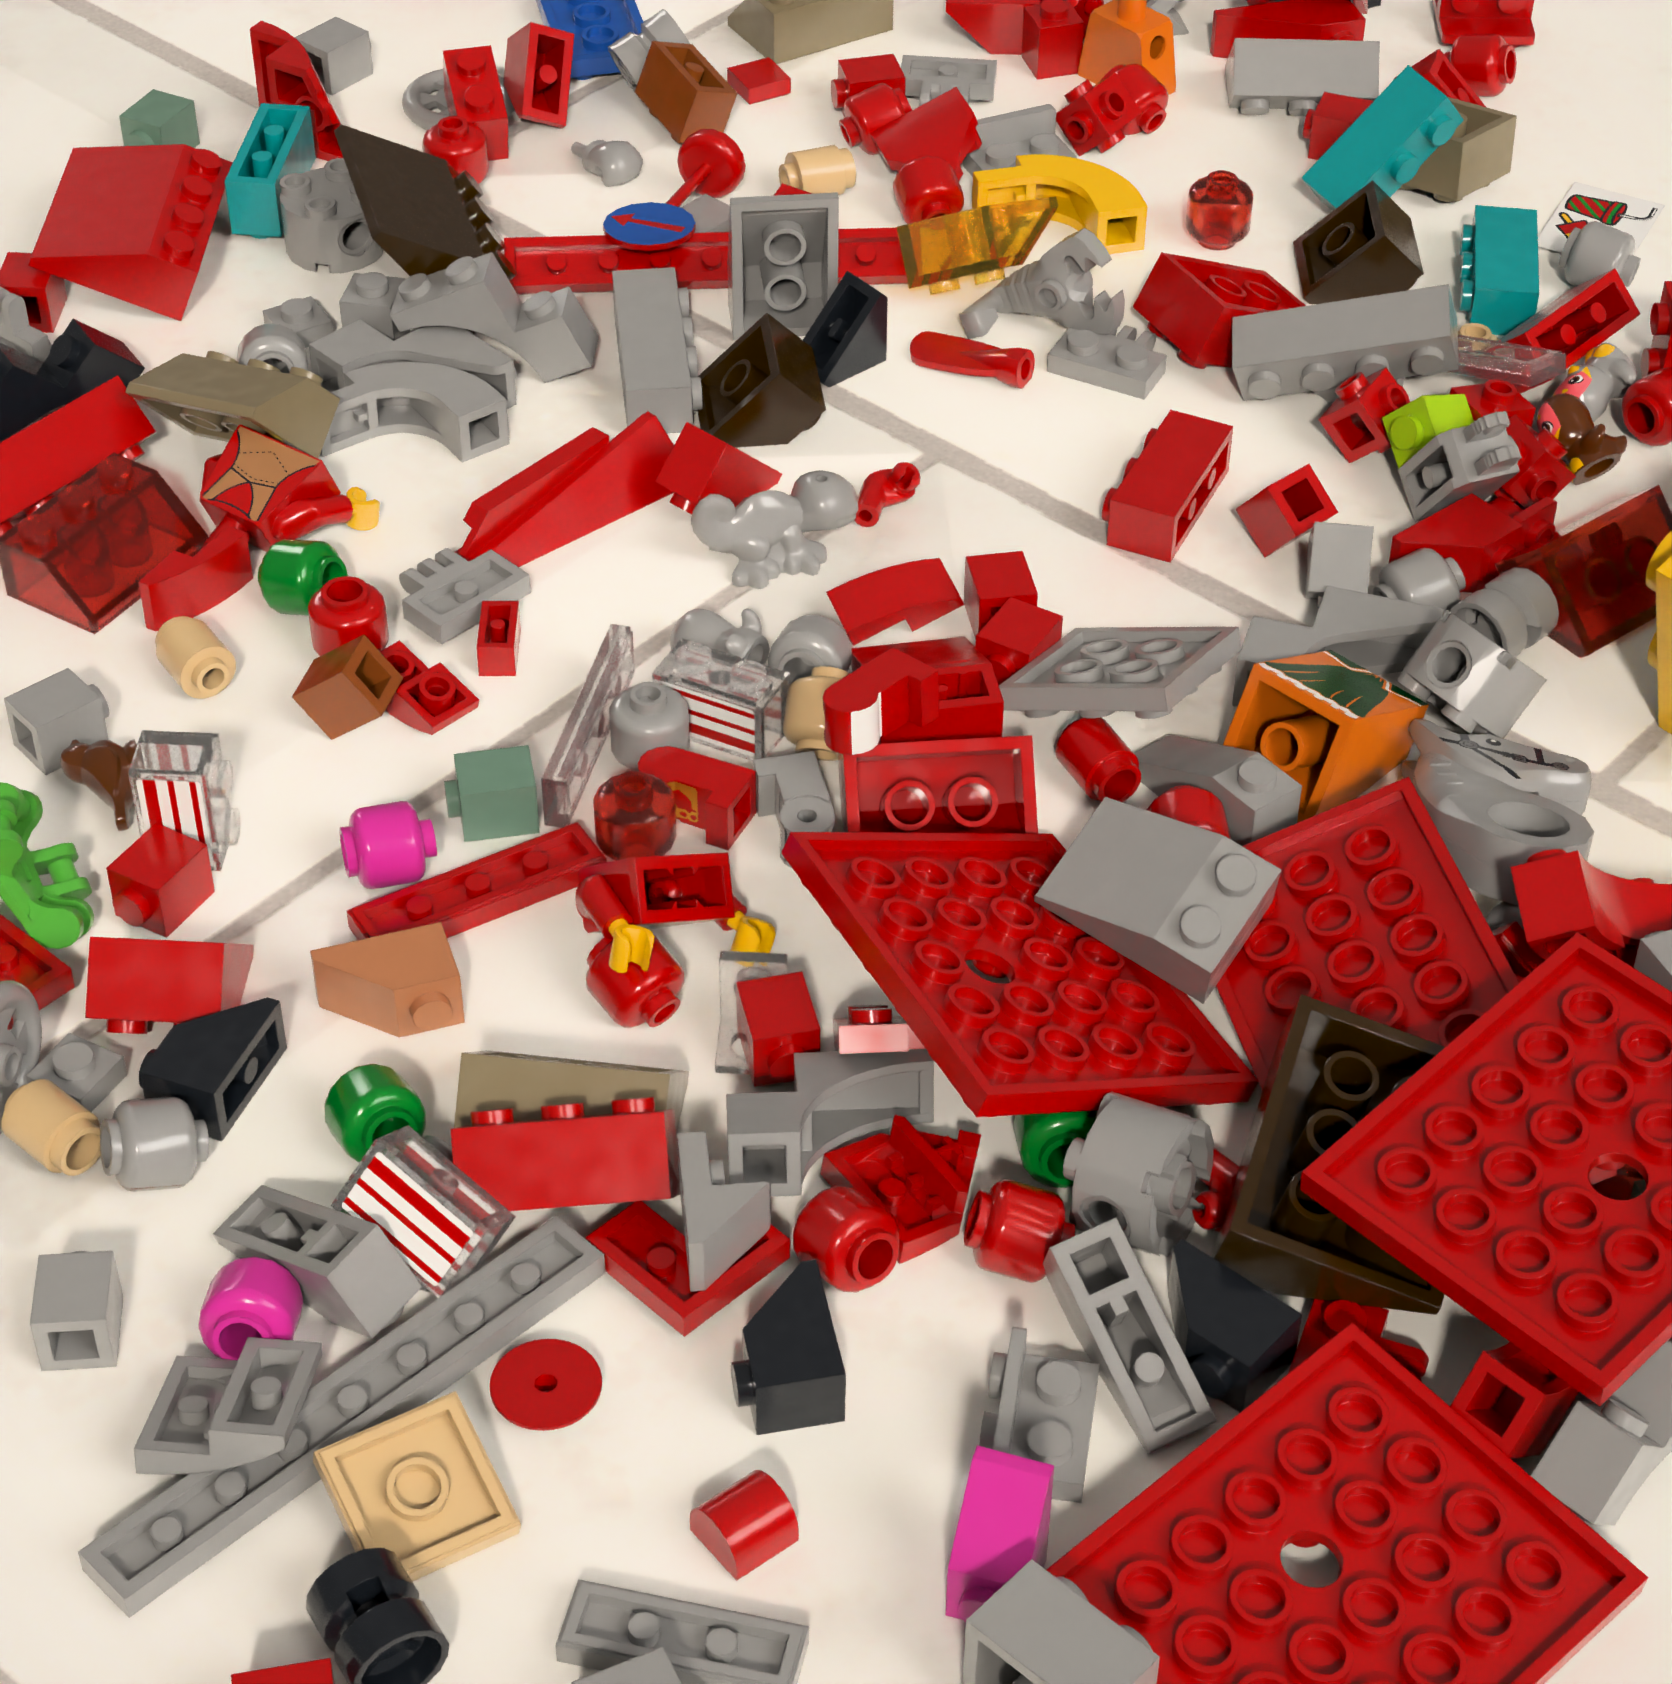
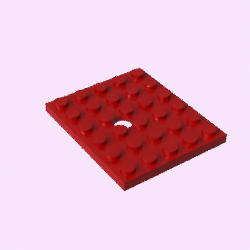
[781,832,1258,1117]
[1300,932,1672,1407]
[1046,1322,1649,1684]

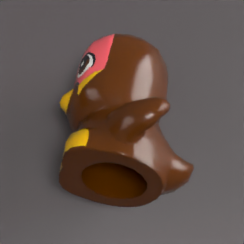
[1537,393,1627,485]

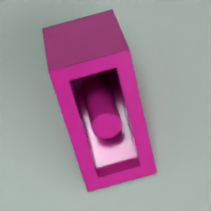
[945,1445,1054,1622]

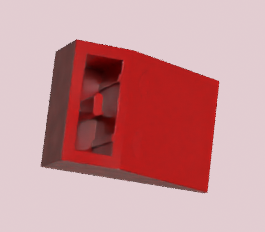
[851,637,1004,744]

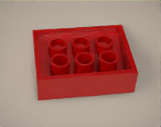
[28,144,233,321]

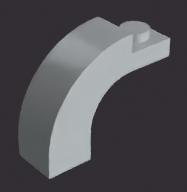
[320,362,510,463]

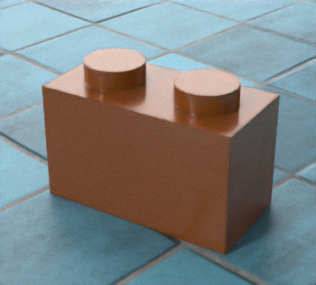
[635,41,738,145]

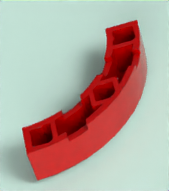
[1510,849,1672,968]

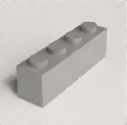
[612,267,703,433]
[1232,284,1459,401]

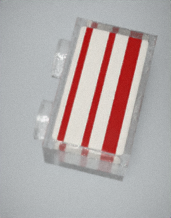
[652,638,790,761]
[128,730,241,871]
[330,1126,516,1298]

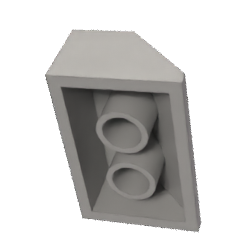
[1225,38,1380,116]

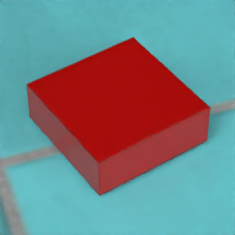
[727,57,791,104]

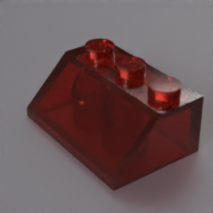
[0,452,208,634]
[1495,485,1672,658]

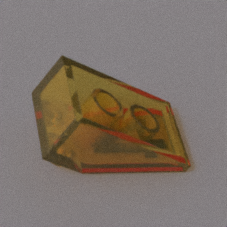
[897,197,1058,295]

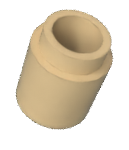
[779,145,856,195]
[155,616,236,699]
[1,1079,101,1176]

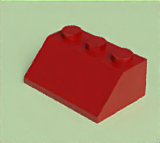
[838,735,1038,833]

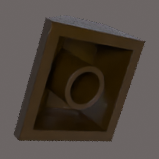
[1293,180,1424,304]
[697,313,826,448]

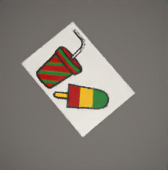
[1538,182,1665,255]

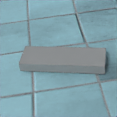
[555,1579,809,1684]

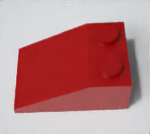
[1133,252,1306,369]

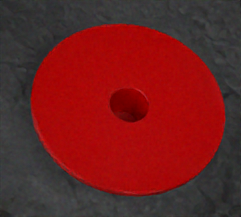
[490,1339,602,1431]

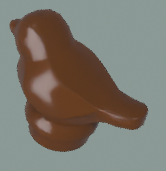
[60,739,157,831]

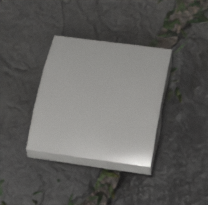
[134,1337,323,1475]

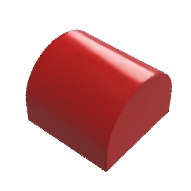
[690,1470,799,1581]

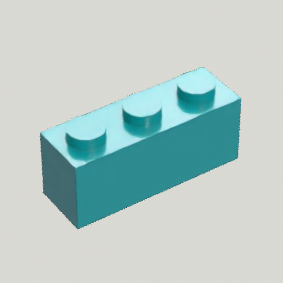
[1302,65,1464,211]
[225,103,316,239]
[1459,205,1539,336]

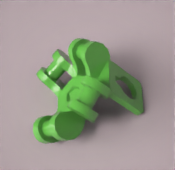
[0,782,94,949]

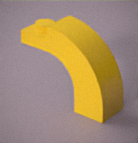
[971,154,1147,254]

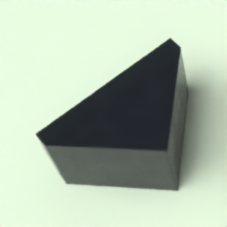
[803,271,888,387]

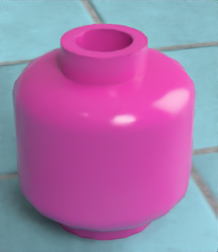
[339,801,437,889]
[198,1257,303,1360]

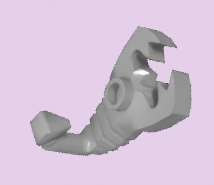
[959,228,1125,339]

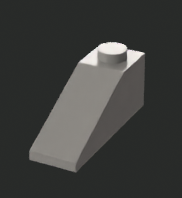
[1134,735,1302,846]
[212,1185,422,1339]
[1043,1218,1217,1454]

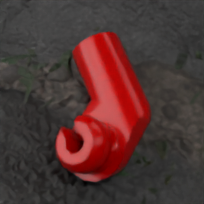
[854,462,921,527]
[1192,1147,1239,1232]

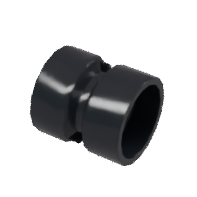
[306,1548,449,1684]

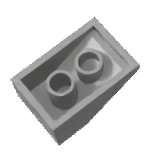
[727,192,839,340]
[1034,797,1282,1004]

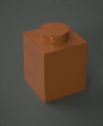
[292,635,403,740]

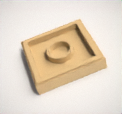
[313,1391,521,1582]

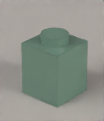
[119,89,200,148]
[444,745,540,842]

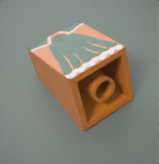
[1223,650,1429,823]

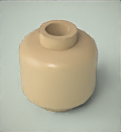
[783,666,848,761]

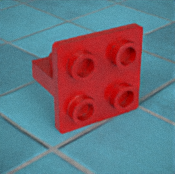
[1432,0,1535,48]

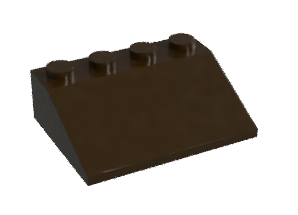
[334,125,518,335]
[1212,994,1445,1315]

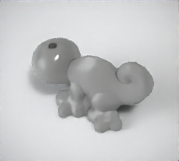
[691,470,859,589]

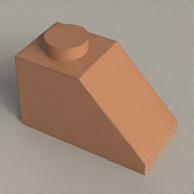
[310,922,465,1038]

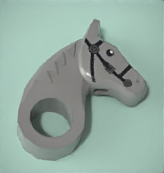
[1401,719,1594,905]

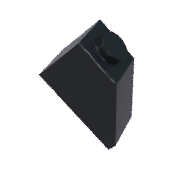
[139,997,287,1141]
[1168,1239,1302,1413]
[731,1259,846,1435]

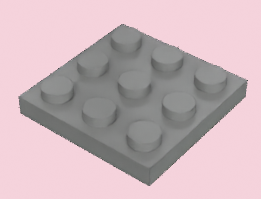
[999,627,1242,719]

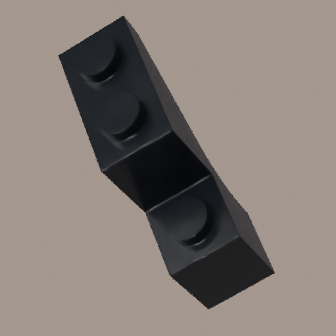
[0,318,145,442]

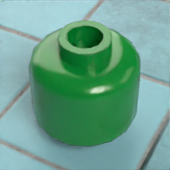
[258,539,348,616]
[324,1064,426,1166]
[1013,1110,1098,1188]

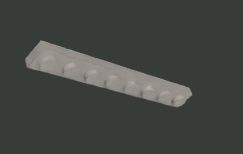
[78,1215,605,1618]

